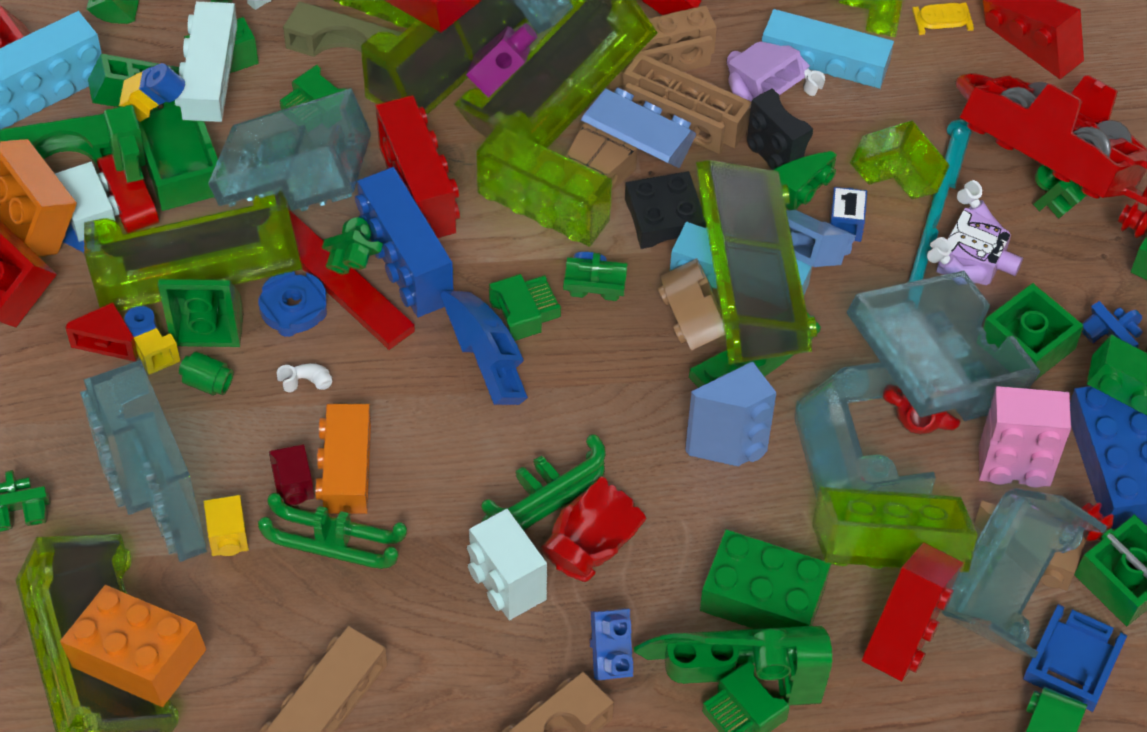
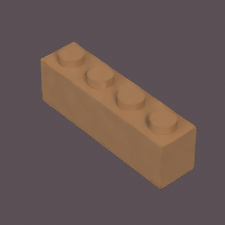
[260,626,387,732]

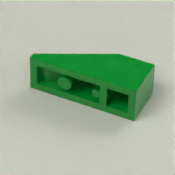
[88,54,179,107]

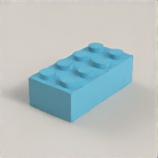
[0,11,102,129]

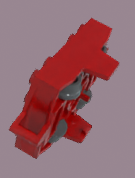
[955,73,1147,206]

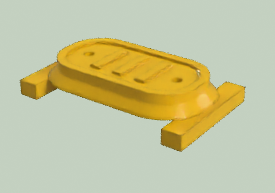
[912,3,974,35]

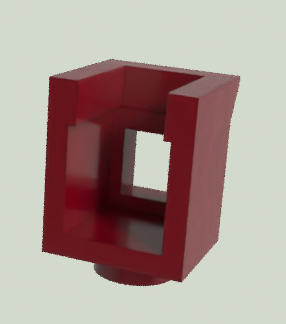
[269,444,315,505]

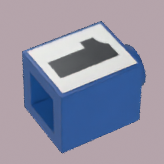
[829,187,867,242]

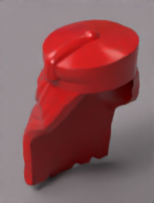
[541,476,646,582]

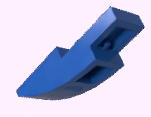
[440,290,528,405]

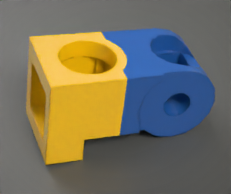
[119,63,185,122]
[124,306,181,375]

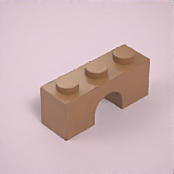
[502,672,614,732]

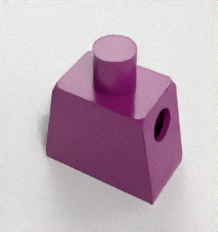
[466,24,538,98]

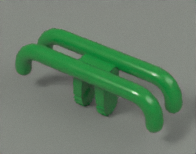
[481,434,606,531]
[258,493,407,569]

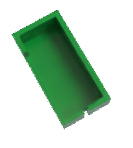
[138,100,226,211]

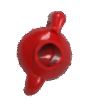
[883,384,961,435]

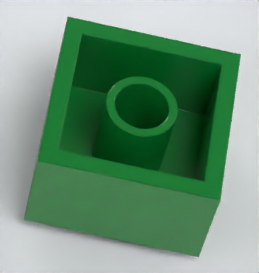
[979,283,1084,385]

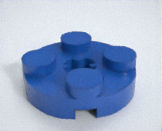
[258,271,327,337]

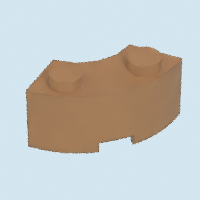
[658,258,729,351]

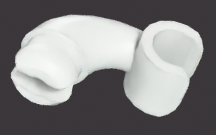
[276,363,332,392]

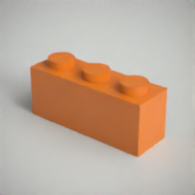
[316,404,371,514]

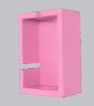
[979,386,1071,488]

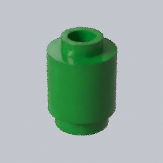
[179,351,234,396]

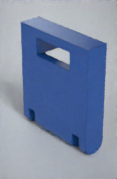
[1023,604,1128,712]

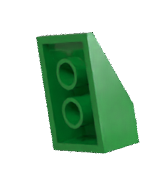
[158,279,244,347]

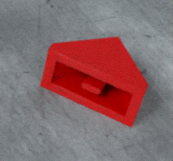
[65,302,138,362]

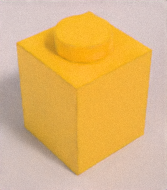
[204,495,249,556]

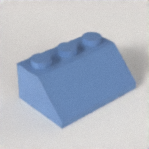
[581,87,697,168]
[685,361,776,466]

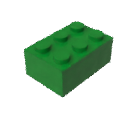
[700,529,831,629]

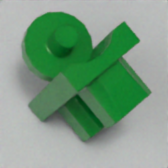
[1033,165,1087,219]
[322,217,383,275]
[563,253,628,301]
[0,470,50,532]

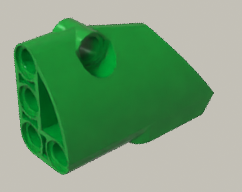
[634,626,832,706]

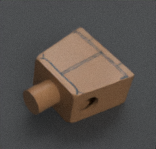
[564,123,638,200]

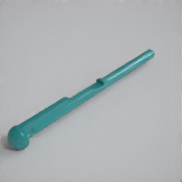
[897,119,972,325]

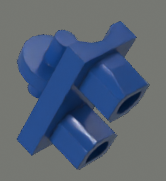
[1082,301,1143,348]
[589,608,633,680]

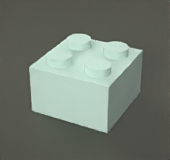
[467,509,547,620]

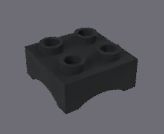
[747,88,813,170]
[625,171,706,249]

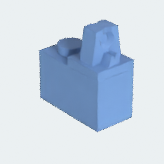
[763,210,856,267]

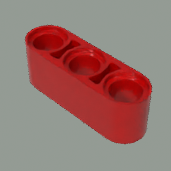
[97,154,159,234]

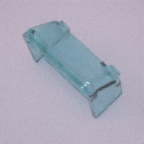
[794,360,936,521]
[942,488,1108,658]

